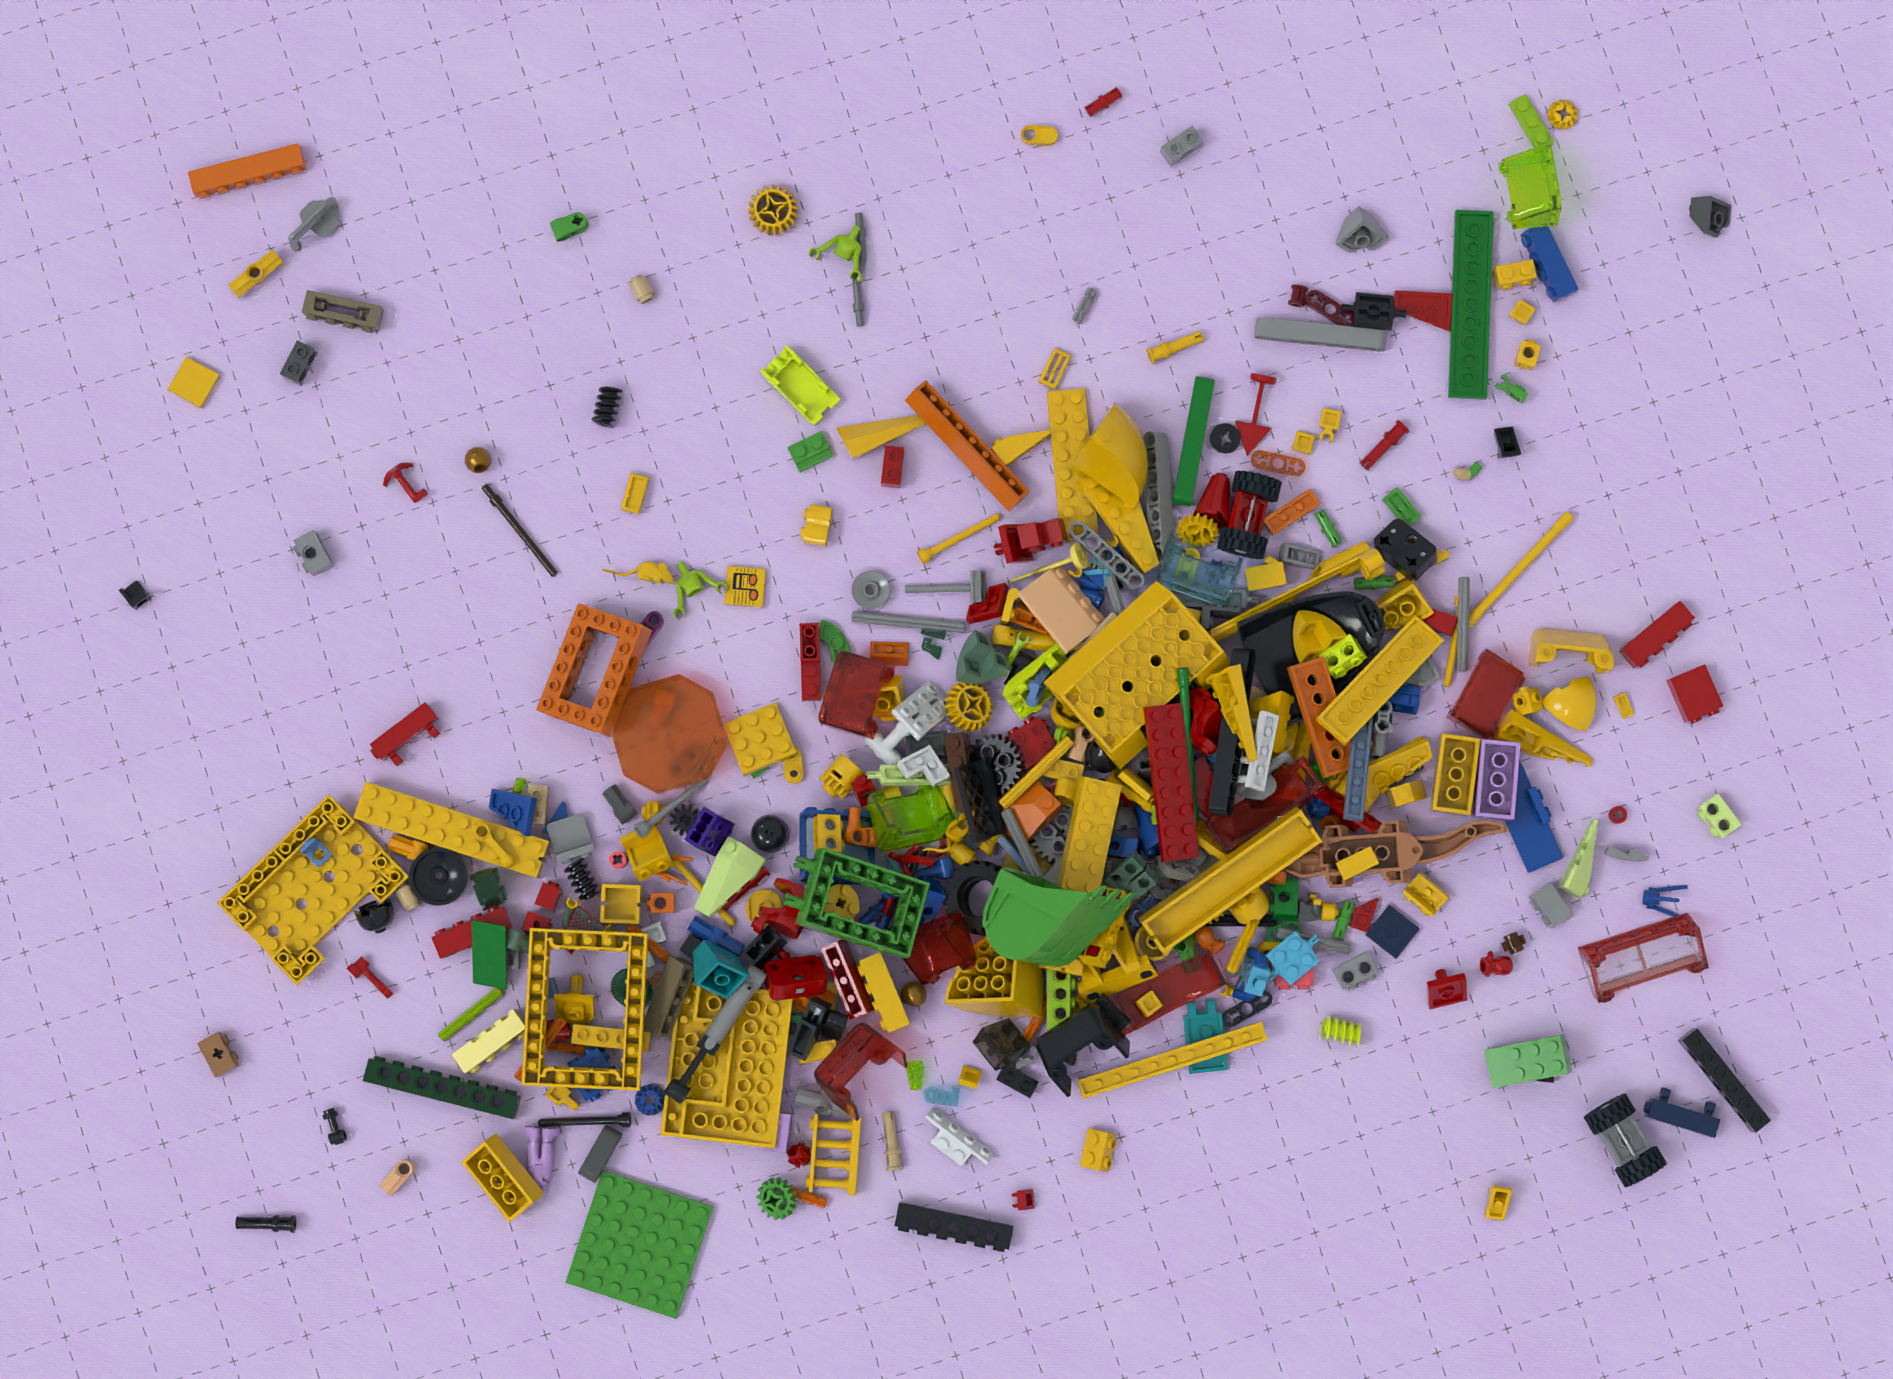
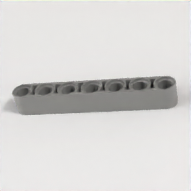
[1254,317,1387,352]
[1143,431,1176,563]

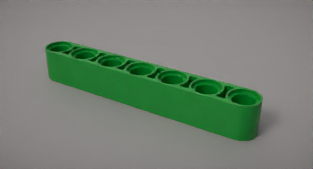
[1172,376,1215,507]

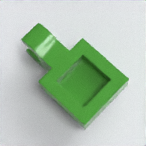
[1495,375,1528,404]

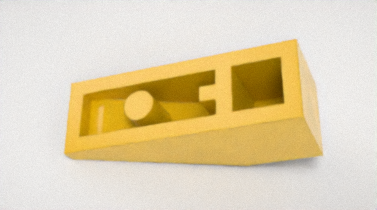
[991,430,1051,467]

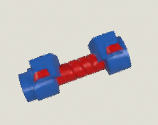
[873,892,898,930]

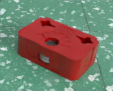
[764,955,828,1001]

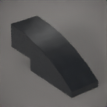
[788,996,832,1061]

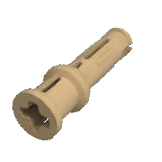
[882,1111,903,1171]

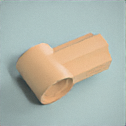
[1067,725,1095,763]
[379,1159,416,1196]

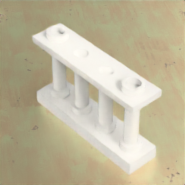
[1237,711,1279,791]

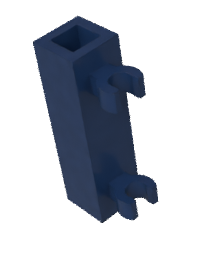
[1643,1088,1721,1138]

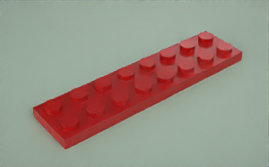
[1143,703,1199,862]

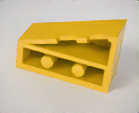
[1249,691,1294,760]

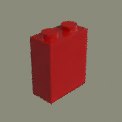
[1667,664,1724,724]

